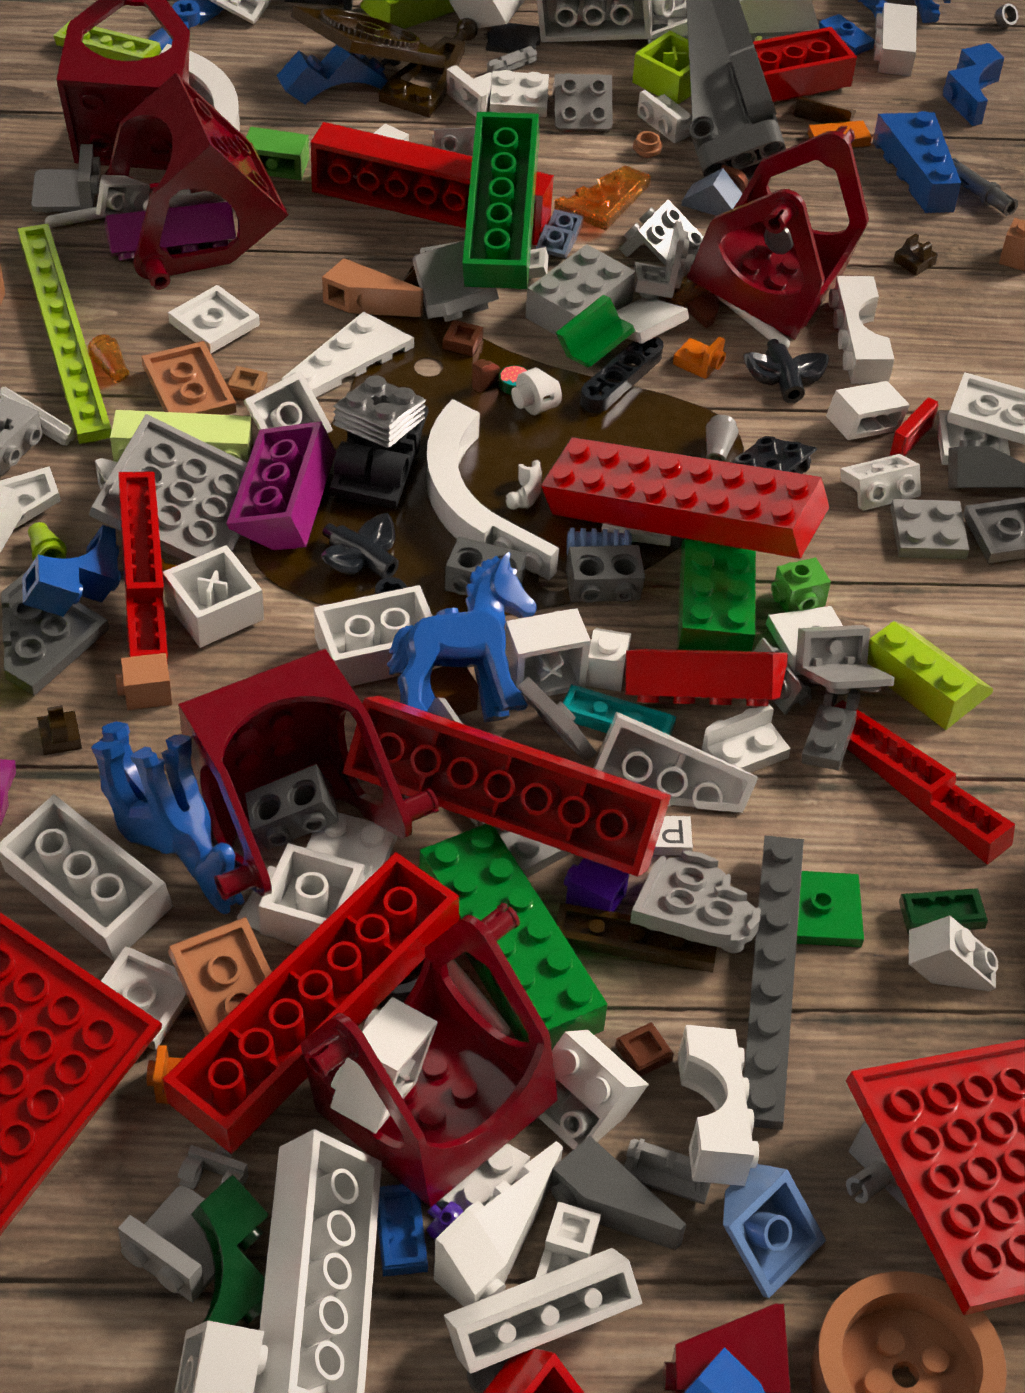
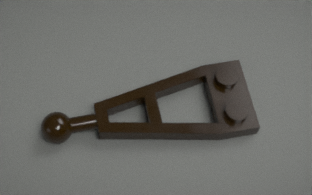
[378,18,478,118]

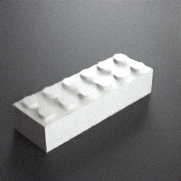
[253,1129,382,1393]

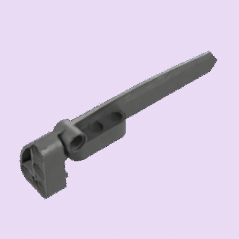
[686,0,787,180]

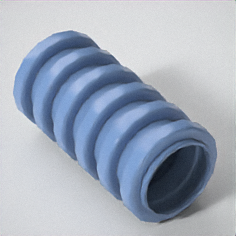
[567,528,632,555]

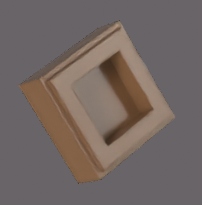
[227,366,268,399]

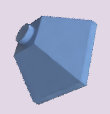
[723,1164,826,1298]

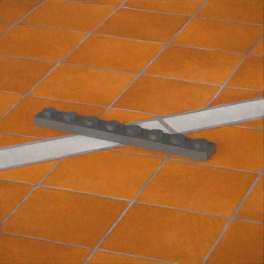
[744,835,804,1130]

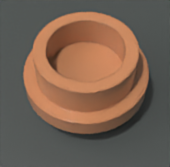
[633,131,662,158]

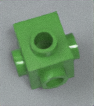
[771,557,831,612]

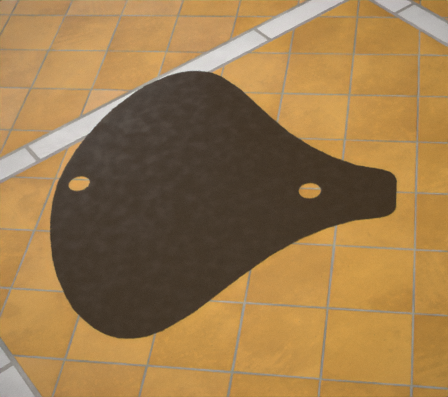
[250,302,744,616]

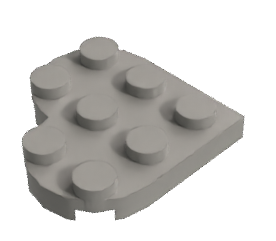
[630,850,761,953]

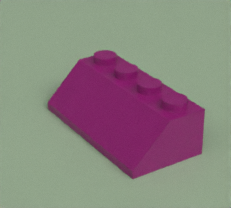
[105,202,236,261]
[226,421,336,550]

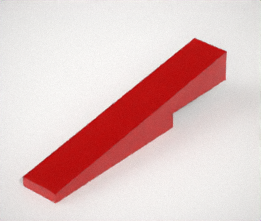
[118,472,168,664]
[834,700,1015,865]

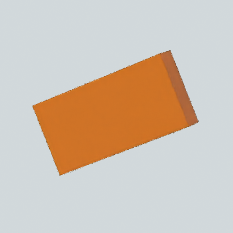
[807,120,872,148]

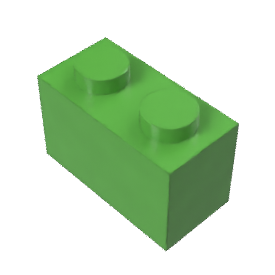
[246,127,309,180]

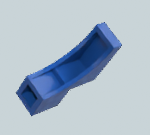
[943,43,1004,126]
[276,45,388,105]
[22,525,121,617]

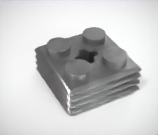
[333,376,426,448]

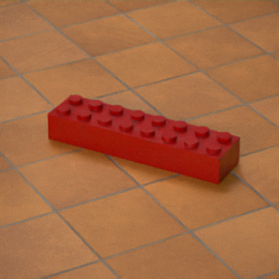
[310,122,554,246]
[541,438,829,559]
[343,696,671,877]
[162,852,459,1155]

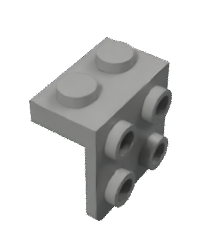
[552,73,613,131]
[31,144,101,213]
[619,200,704,266]
[633,220,689,299]
[413,241,499,322]
[795,625,894,694]
[118,1186,240,1303]

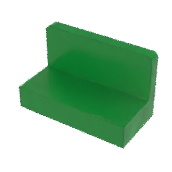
[555,295,635,368]

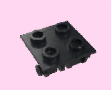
[731,436,817,474]

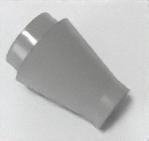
[706,415,739,462]

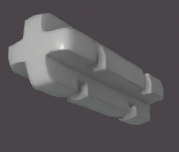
[487,46,537,73]

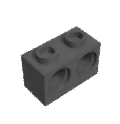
[445,537,527,596]
[565,545,645,603]
[245,765,339,850]

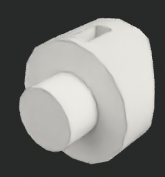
[511,367,562,415]

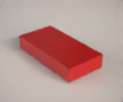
[889,397,938,456]

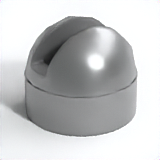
[994,3,1018,28]

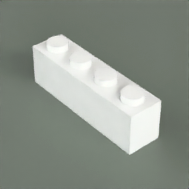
[444,1248,643,1374]

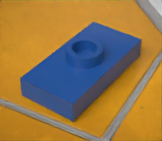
[818,14,875,55]
[377,1184,428,1277]

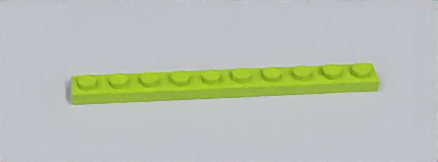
[18,223,112,444]

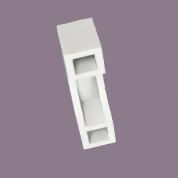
[829,276,894,384]
[678,1025,759,1186]

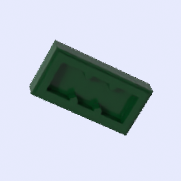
[899,888,988,935]

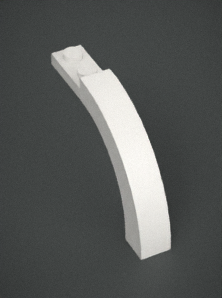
[160,44,240,132]
[426,399,559,580]

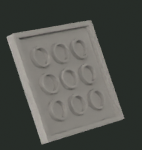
[89,414,248,562]

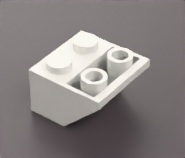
[539,1030,649,1150]

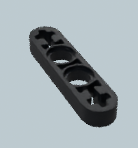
[580,336,664,413]

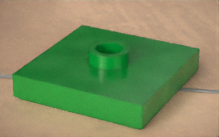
[796,871,864,947]

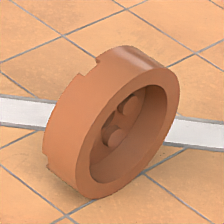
[810,1271,1007,1393]

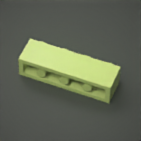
[110,410,253,463]

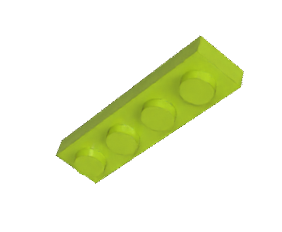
[53,20,161,61]

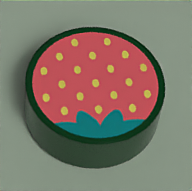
[499,365,528,395]

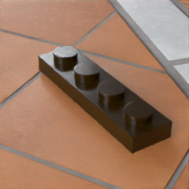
[556,903,717,973]

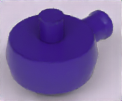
[426,1201,464,1241]

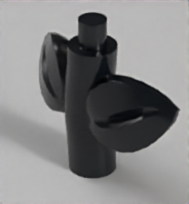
[743,339,829,403]
[321,513,399,579]

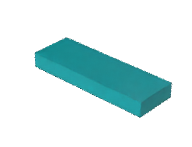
[563,684,677,736]

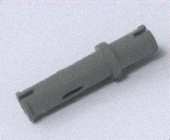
[952,158,1018,216]

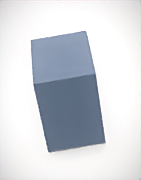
[681,168,742,216]

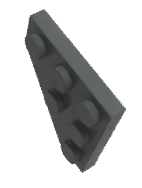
[1,572,109,696]

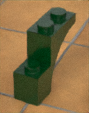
[191,1174,269,1325]

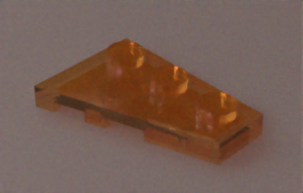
[554,165,651,231]

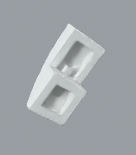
[535,1202,601,1278]

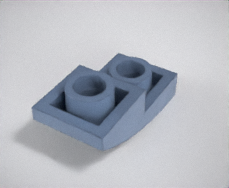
[536,209,583,258]

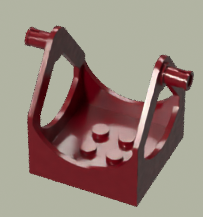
[56,0,191,170]
[105,73,289,290]
[687,126,869,340]
[178,649,439,901]
[301,903,558,1207]

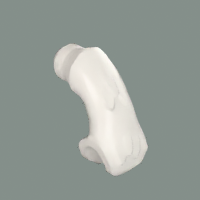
[506,460,542,510]

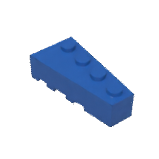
[872,111,961,213]

